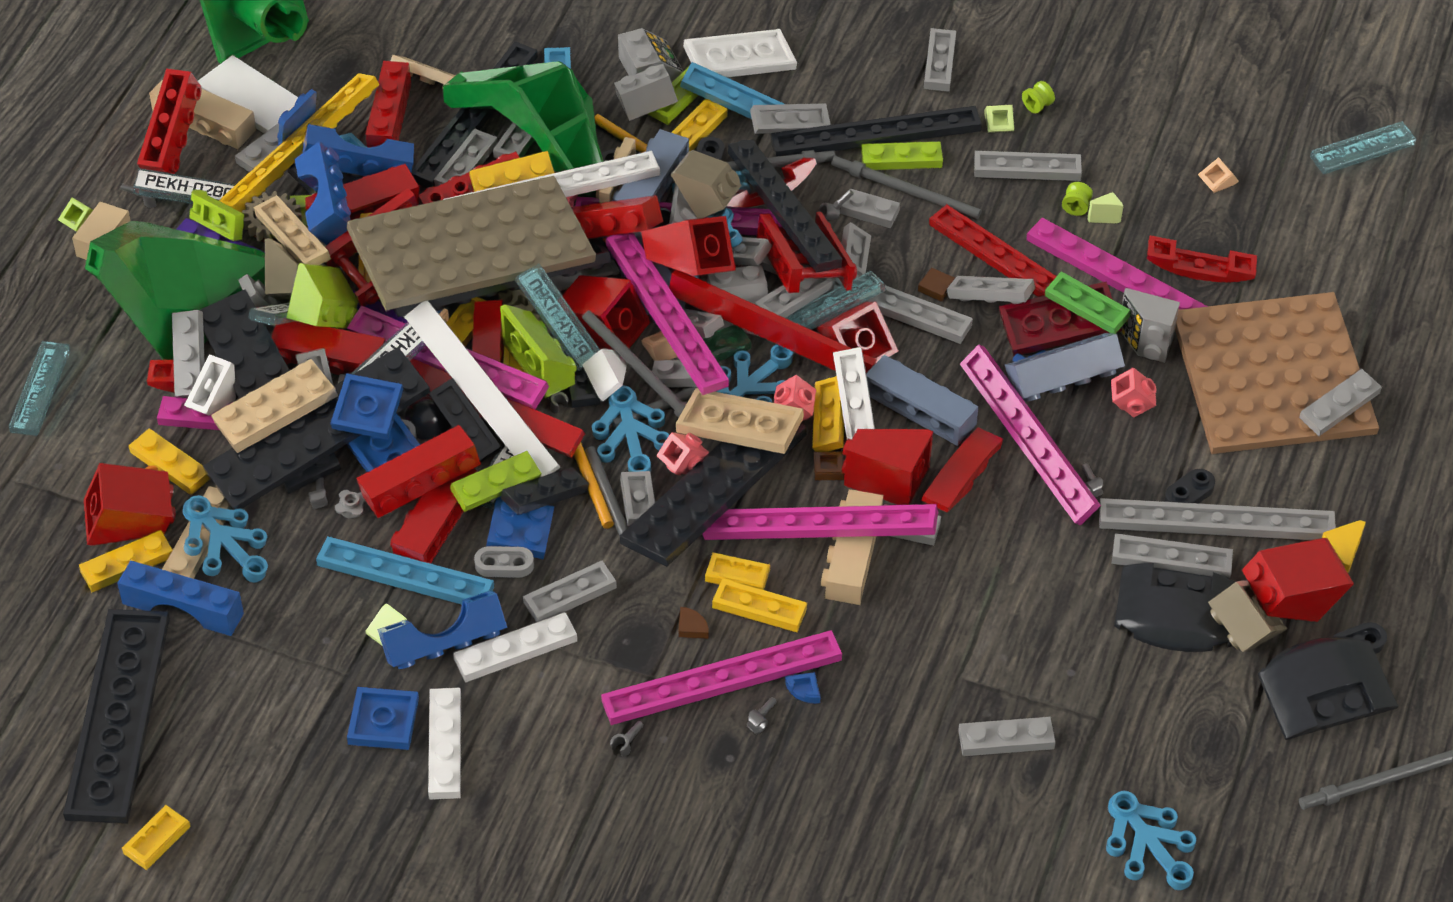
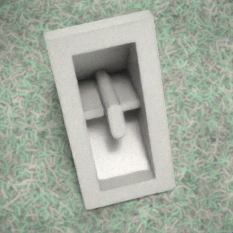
[582,349,627,401]
[184,354,236,416]

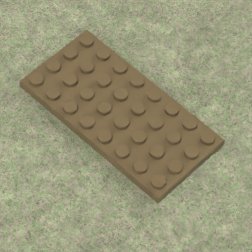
[347,176,596,311]

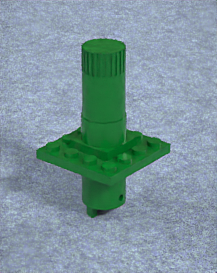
[200,0,309,64]

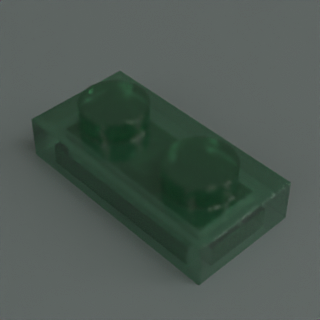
[703,325,751,362]

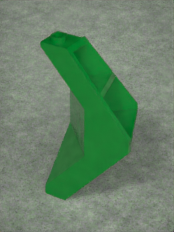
[443,61,604,202]
[85,221,265,360]

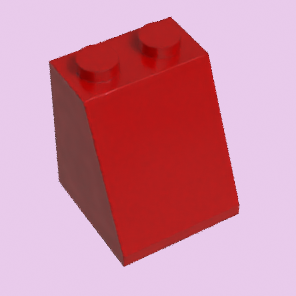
[641,216,736,276]
[558,275,650,350]
[841,429,933,505]
[84,463,176,545]
[1242,538,1354,622]

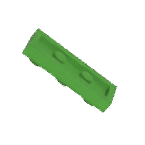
[1045,271,1130,334]

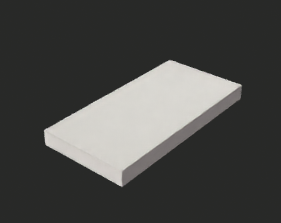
[683,29,797,77]
[198,55,298,134]

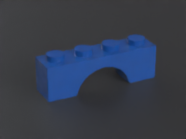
[303,124,414,176]
[295,141,351,245]
[117,560,244,636]
[377,590,507,669]

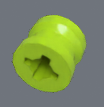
[1022,81,1055,114]
[1062,182,1093,216]

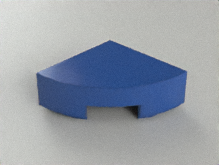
[785,672,821,703]

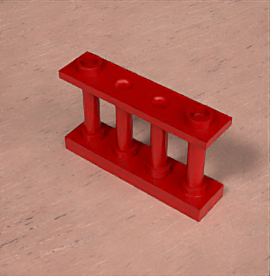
[324,188,418,307]
[756,212,857,293]

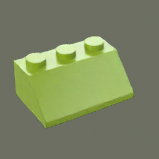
[286,263,358,328]
[500,304,577,398]

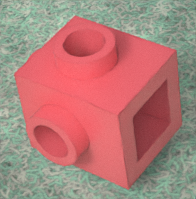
[1111,368,1156,417]
[774,375,816,421]
[656,432,709,476]

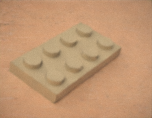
[211,359,338,453]
[676,388,804,454]

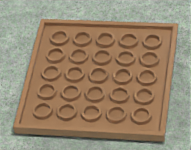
[1175,292,1379,454]

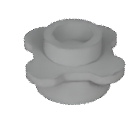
[335,490,366,519]

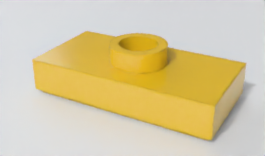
[705,553,770,590]
[122,805,191,870]

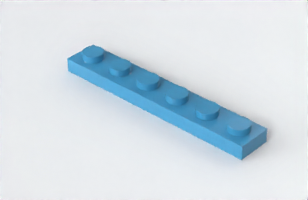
[316,536,494,605]

